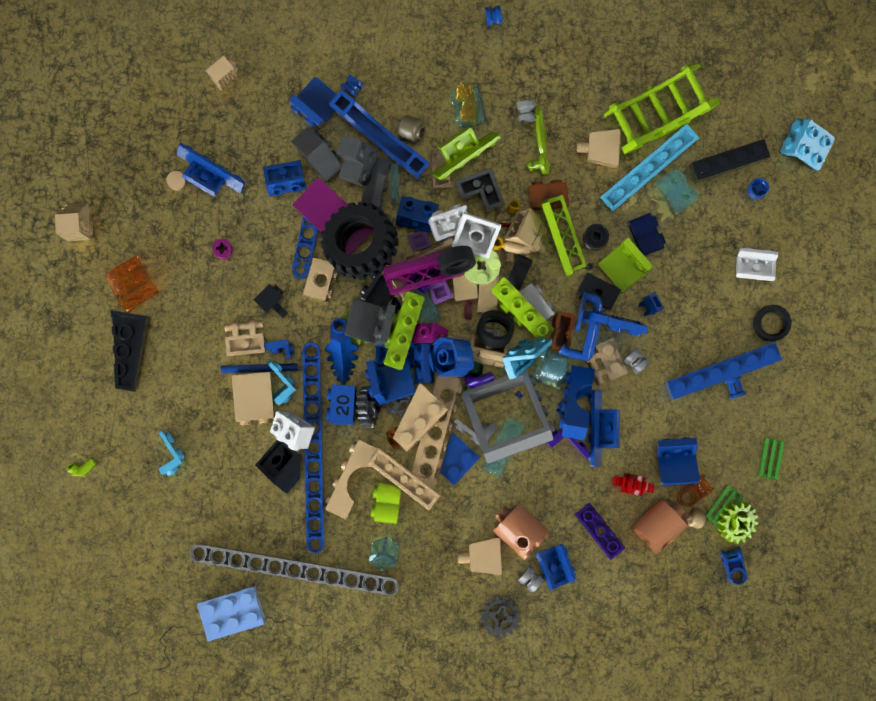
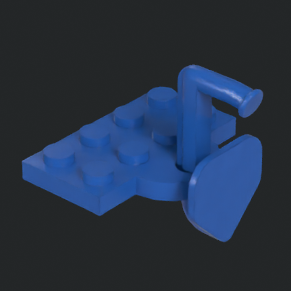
[558,292,648,361]

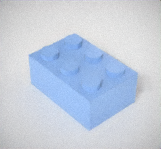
[197,586,266,641]

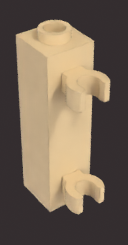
[477,243,514,314]

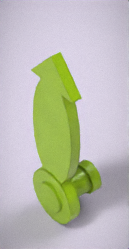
[528,106,550,175]

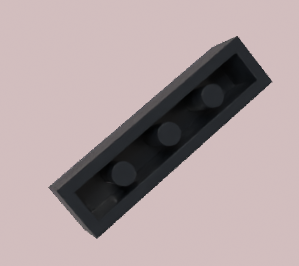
[689,139,771,184]

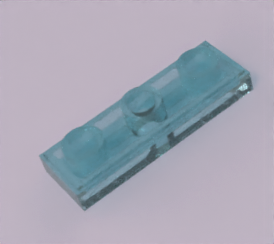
[482,417,525,478]

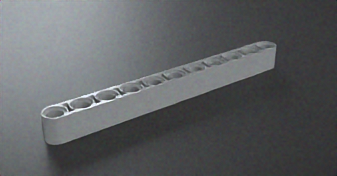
[190,544,399,595]

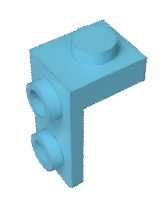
[266,359,296,405]
[159,430,185,476]

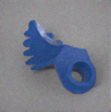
[325,318,359,385]

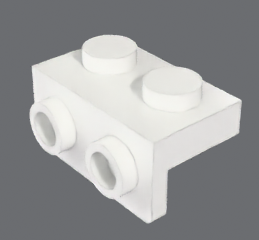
[428,204,468,242]
[736,247,778,281]

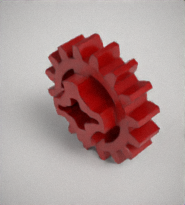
[612,473,655,496]

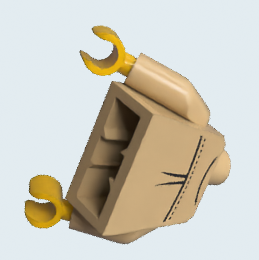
[492,200,548,255]

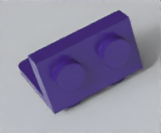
[545,428,590,459]

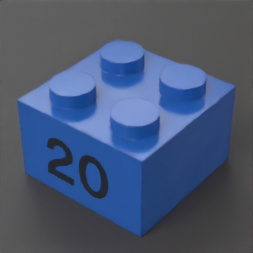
[326,384,357,426]

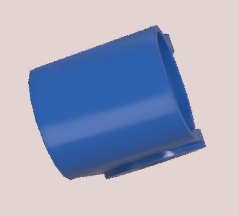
[720,546,747,585]

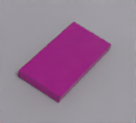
[292,177,374,254]

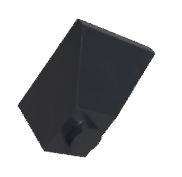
[255,440,301,494]

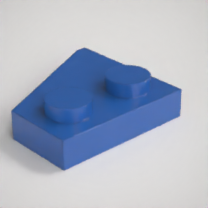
[440,433,480,485]

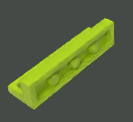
[541,194,586,276]

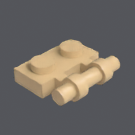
[224,319,266,356]
[585,338,628,386]

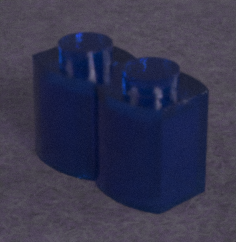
[627,213,666,256]

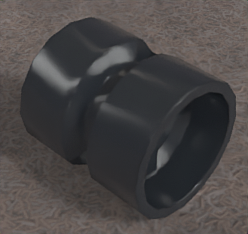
[582,224,609,251]

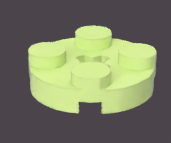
[464,250,501,285]

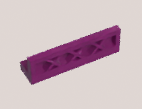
[384,251,465,296]

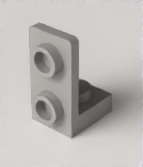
[453,419,498,445]

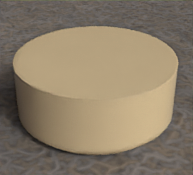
[166,171,186,191]

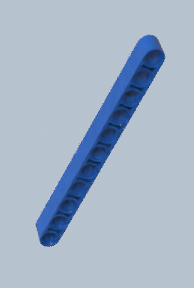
[302,342,325,553]

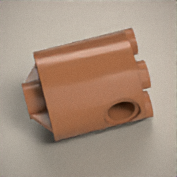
[632,499,688,554]
[493,503,549,560]

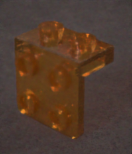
[105,256,159,312]

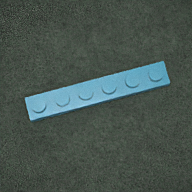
[600,124,699,212]

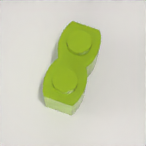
[371,483,401,524]

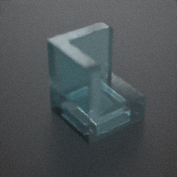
[369,537,399,571]

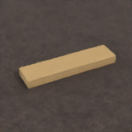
[368,448,441,510]

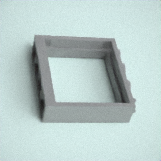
[461,370,555,464]

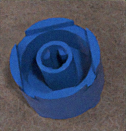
[429,338,474,377]

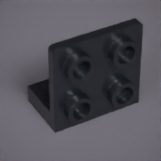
[360,271,394,307]

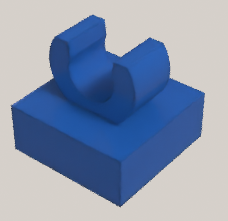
[639,292,665,316]

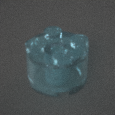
[535,347,571,390]

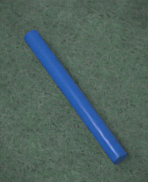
[221,363,298,373]

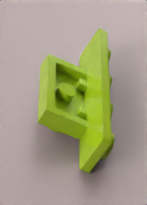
[431,126,501,180]
[490,277,554,339]
[384,291,425,370]

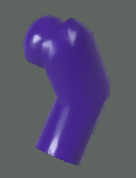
[465,372,494,388]

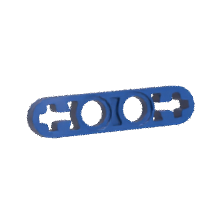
[292,216,319,279]

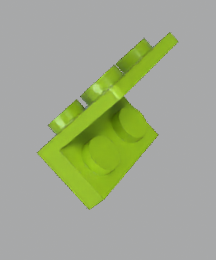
[598,237,654,293]

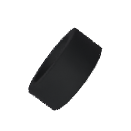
[437,245,476,276]
[508,254,533,291]
[753,305,792,342]
[476,310,514,348]

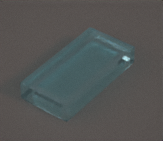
[391,164,399,205]

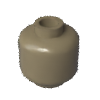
[395,115,425,142]

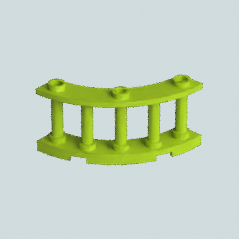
[604,63,721,154]

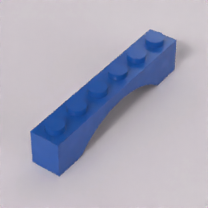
[329,89,430,180]
[664,342,782,400]

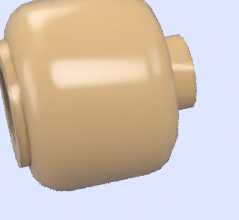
[686,508,707,529]

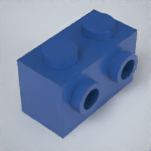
[395,196,439,233]

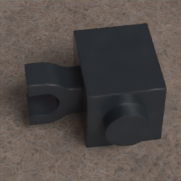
[253,283,288,318]

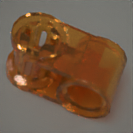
[676,474,715,506]

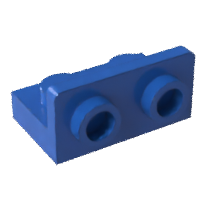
[263,160,306,196]

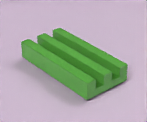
[758,438,785,480]
[706,485,743,527]

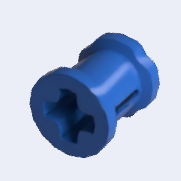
[725,376,747,399]

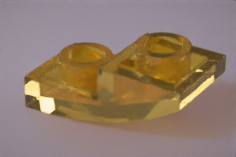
[455,82,476,124]

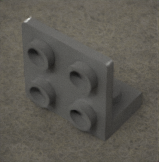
[344,298,396,346]

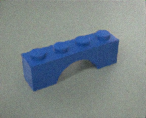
[559,365,595,440]

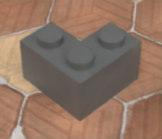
[291,127,342,181]
[336,135,378,187]
[455,168,505,213]

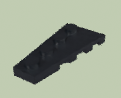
[111,310,149,392]

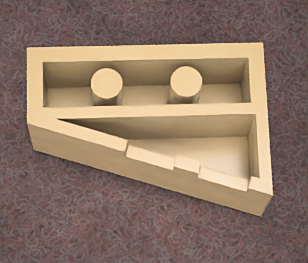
[55,202,93,241]
[393,383,449,452]

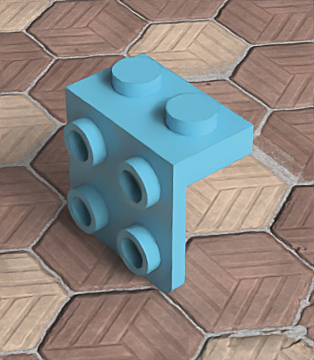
[780,118,835,170]
[502,337,553,379]

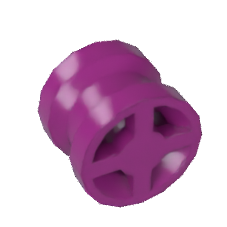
[212,239,233,259]

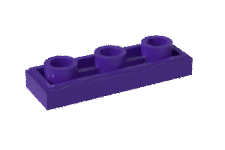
[574,502,626,560]

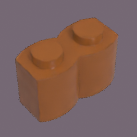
[528,180,569,211]
[549,311,575,352]

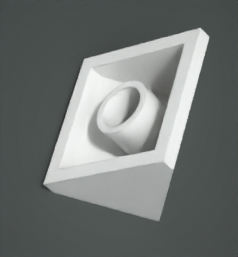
[452,212,501,259]

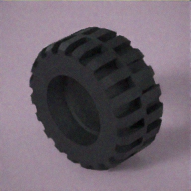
[321,202,399,280]

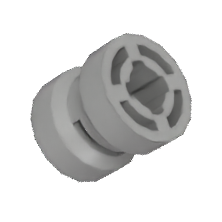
[517,100,536,123]
[623,348,650,375]
[518,566,545,593]

